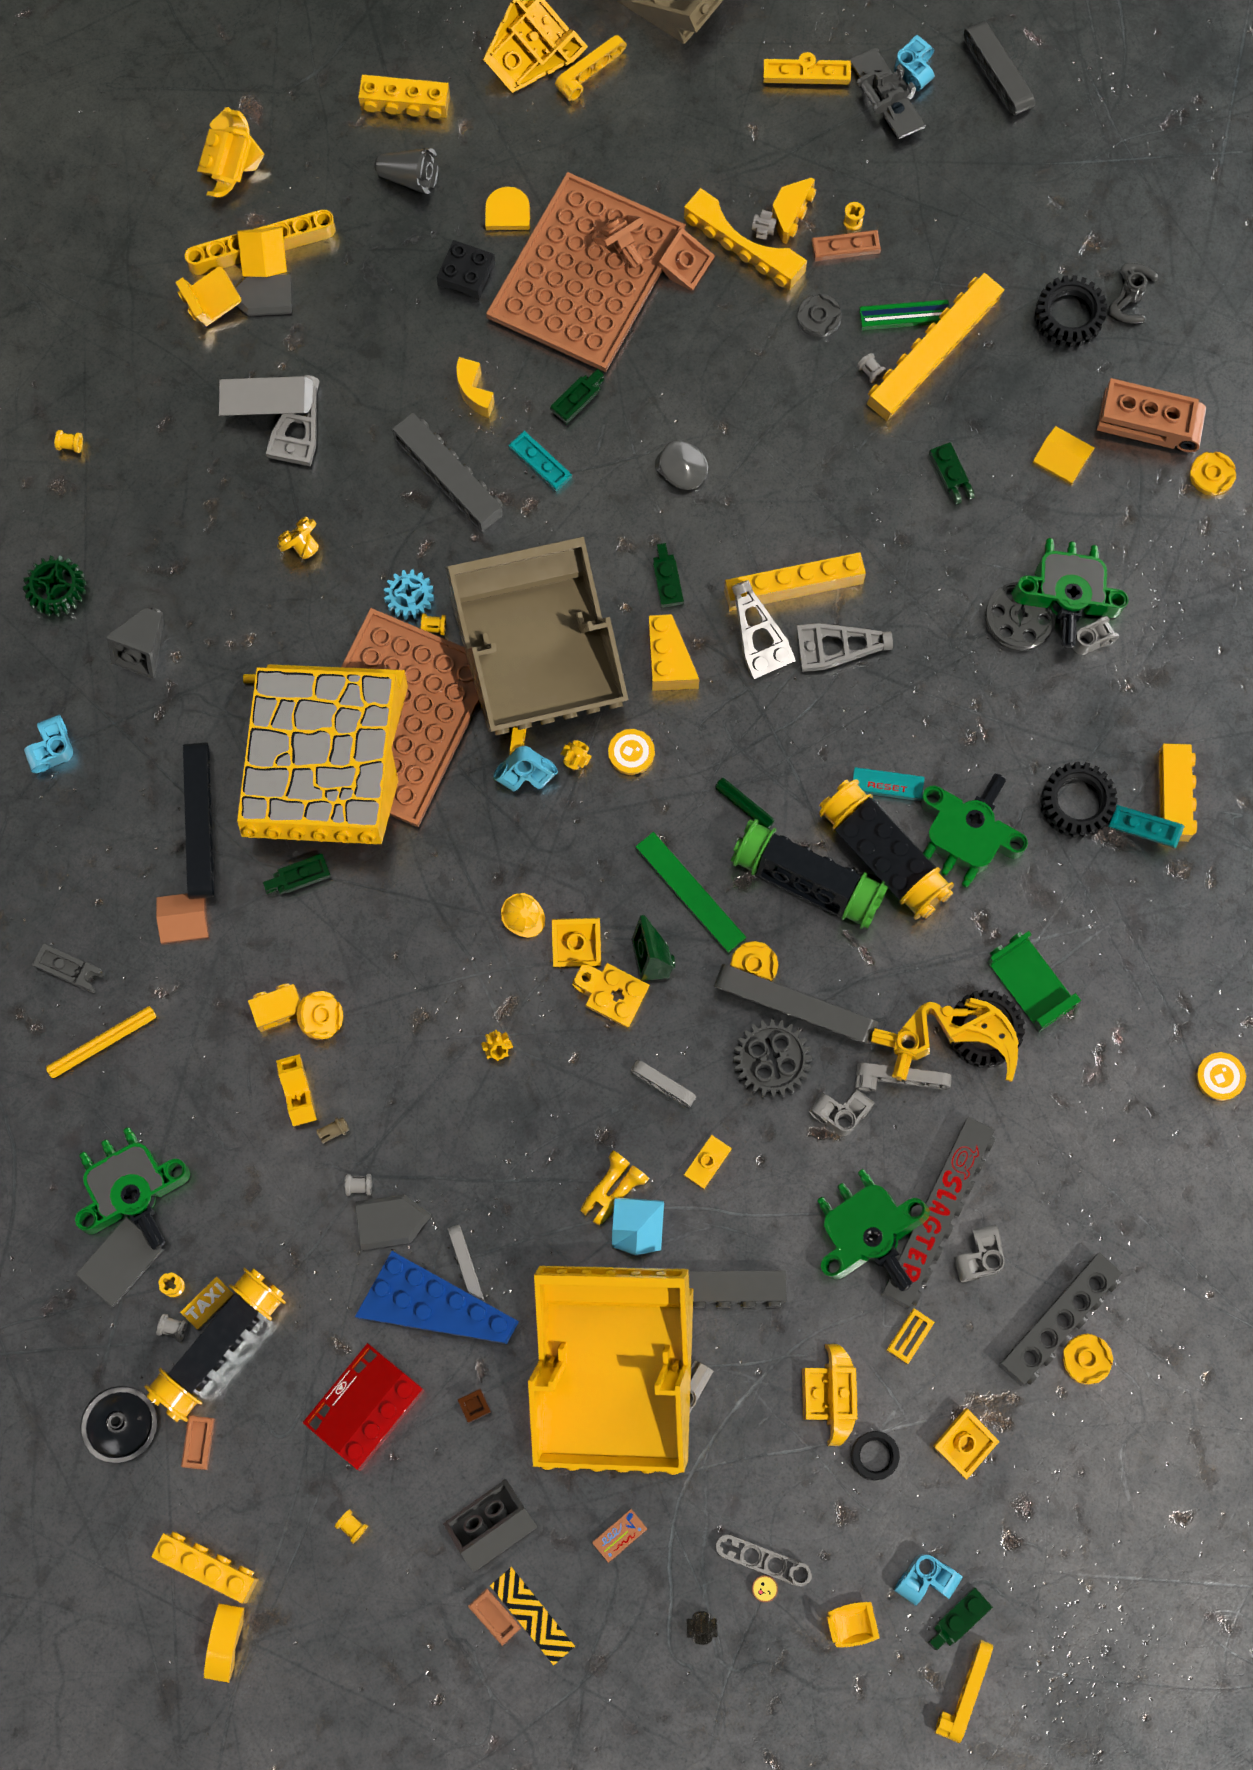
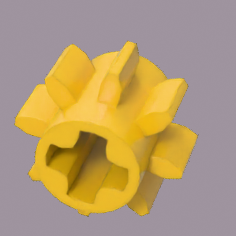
[560,740,592,770]
[481,1030,513,1061]

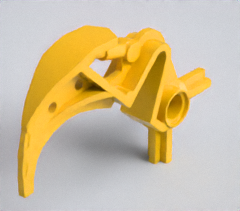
[871,998,1019,1082]

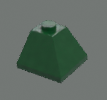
[631,915,675,981]

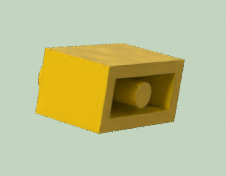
[248,983,301,1032]

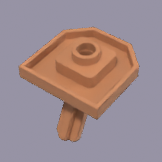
[592,215,644,268]

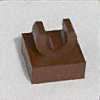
[458,1389,491,1424]

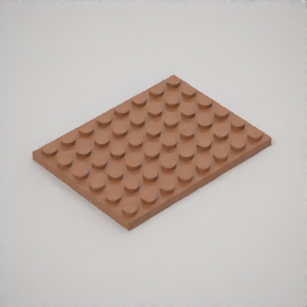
[486,172,686,372]
[341,608,479,828]

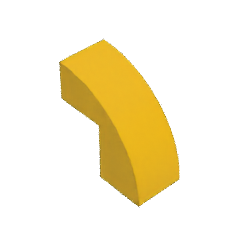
[457,357,495,418]
[276,1054,317,1126]
[204,1603,244,1683]

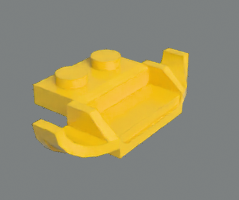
[197,110,252,197]
[802,1344,858,1446]

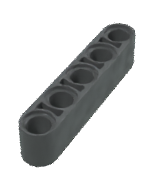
[963,21,1035,116]

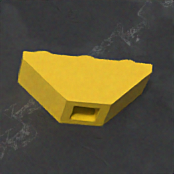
[772,178,816,244]

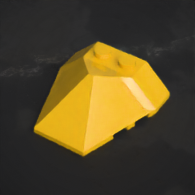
[483,0,588,93]

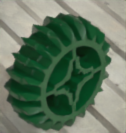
[23,555,87,617]

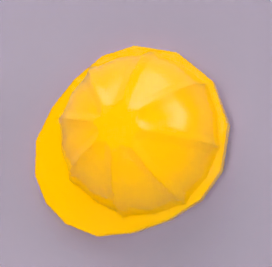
[501,893,545,938]

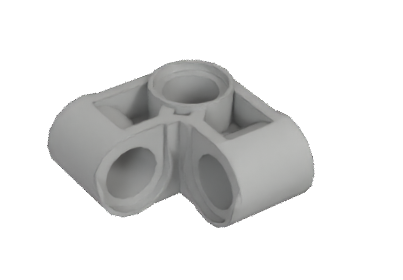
[809,1088,875,1136]
[954,1224,1005,1282]

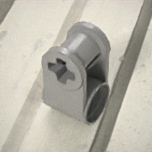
[1072,616,1119,655]

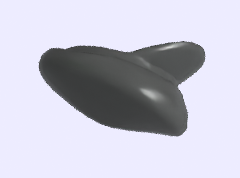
[655,440,708,490]

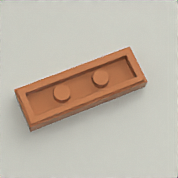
[811,230,881,261]

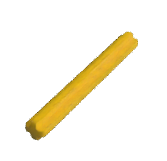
[46,1006,156,1078]

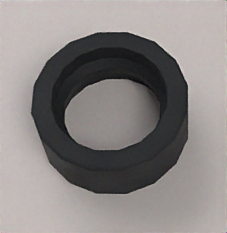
[850,1431,900,1481]

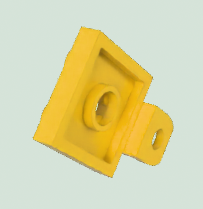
[572,963,650,1029]

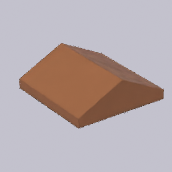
[658,228,715,291]
[156,893,209,944]

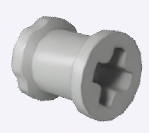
[857,353,887,384]
[345,1174,372,1196]
[156,1314,188,1342]

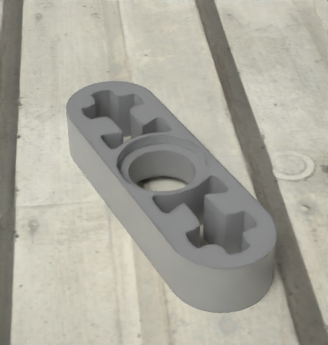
[630,1060,696,1108]

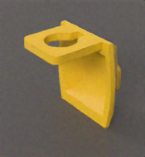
[827,1602,880,1647]

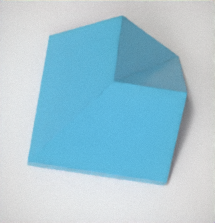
[612,1198,664,1255]

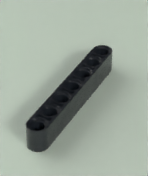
[183,742,214,899]

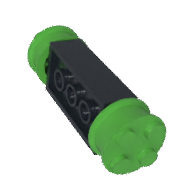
[731,819,888,929]

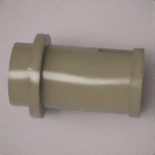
[316,1117,349,1144]

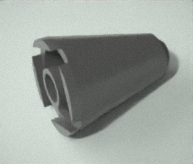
[374,148,438,194]

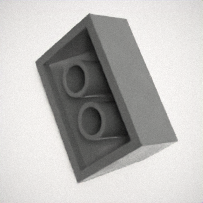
[443,1479,537,1572]

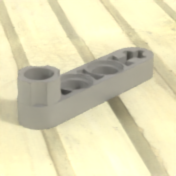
[855,1063,952,1092]
[448,1224,485,1302]
[716,1535,812,1587]

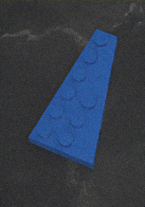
[355,1251,519,1344]

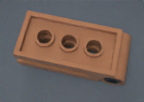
[1097,378,1206,452]

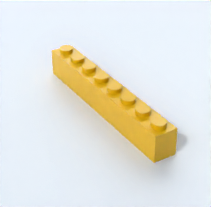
[867,273,1005,421]

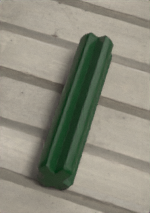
[715,778,775,829]

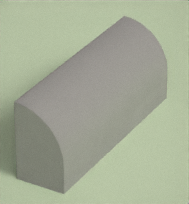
[219,376,313,416]

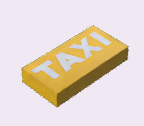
[180,1276,234,1331]

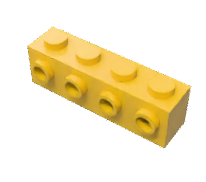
[358,75,450,119]
[151,1531,259,1604]

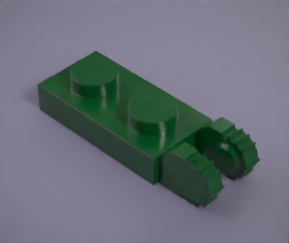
[929,442,975,504]

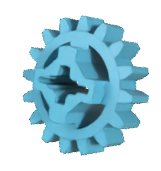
[384,569,434,620]

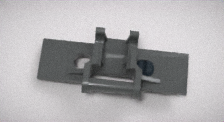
[849,48,926,139]

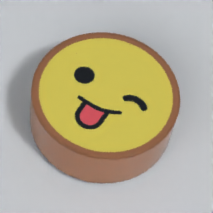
[752,1576,778,1602]

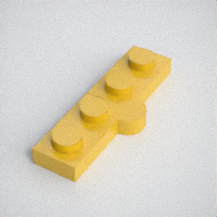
[763,52,851,85]

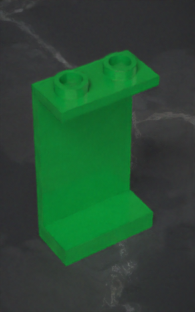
[987,931,1081,1032]

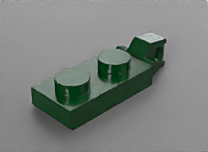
[550,369,605,424]
[653,543,684,608]
[263,854,331,895]
[928,1587,993,1650]

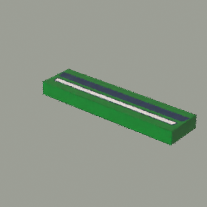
[859,300,949,330]

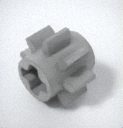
[752,210,777,240]

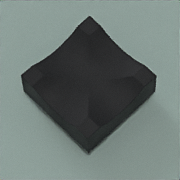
[437,240,495,300]

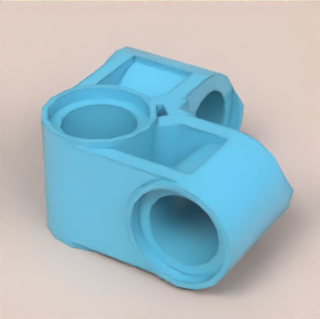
[894,35,935,91]
[24,715,73,773]
[493,746,558,792]
[894,1554,963,1606]

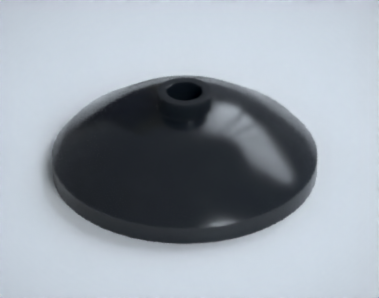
[80,1386,157,1463]

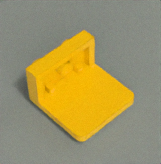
[175,267,241,326]

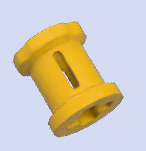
[843,202,865,231]
[55,430,83,453]
[421,613,446,636]
[158,1272,185,1297]
[334,1509,369,1544]

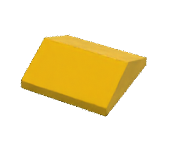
[237,227,287,277]
[1033,426,1095,485]
[552,918,601,967]
[933,1408,1000,1480]

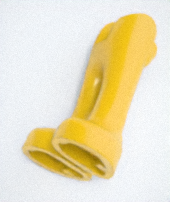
[580,1150,649,1225]

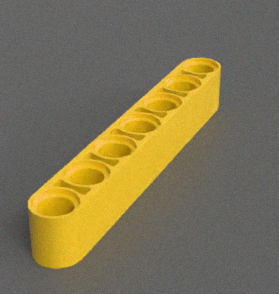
[185,210,336,275]

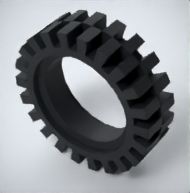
[1035,275,1107,347]
[1041,762,1118,838]
[949,990,1025,1068]

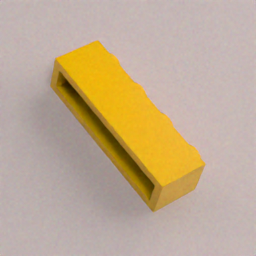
[1159,743,1197,842]

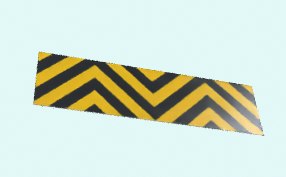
[490,1567,575,1665]

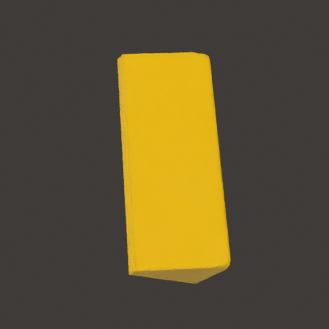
[209,107,265,172]

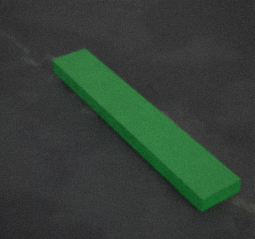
[635,832,746,954]

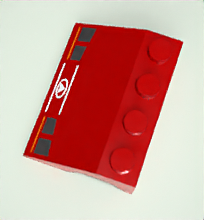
[302,1343,425,1471]

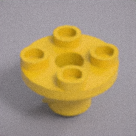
[277,516,319,559]

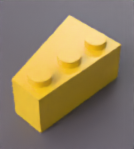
[649,615,699,691]

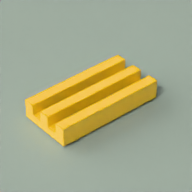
[886,1308,935,1364]

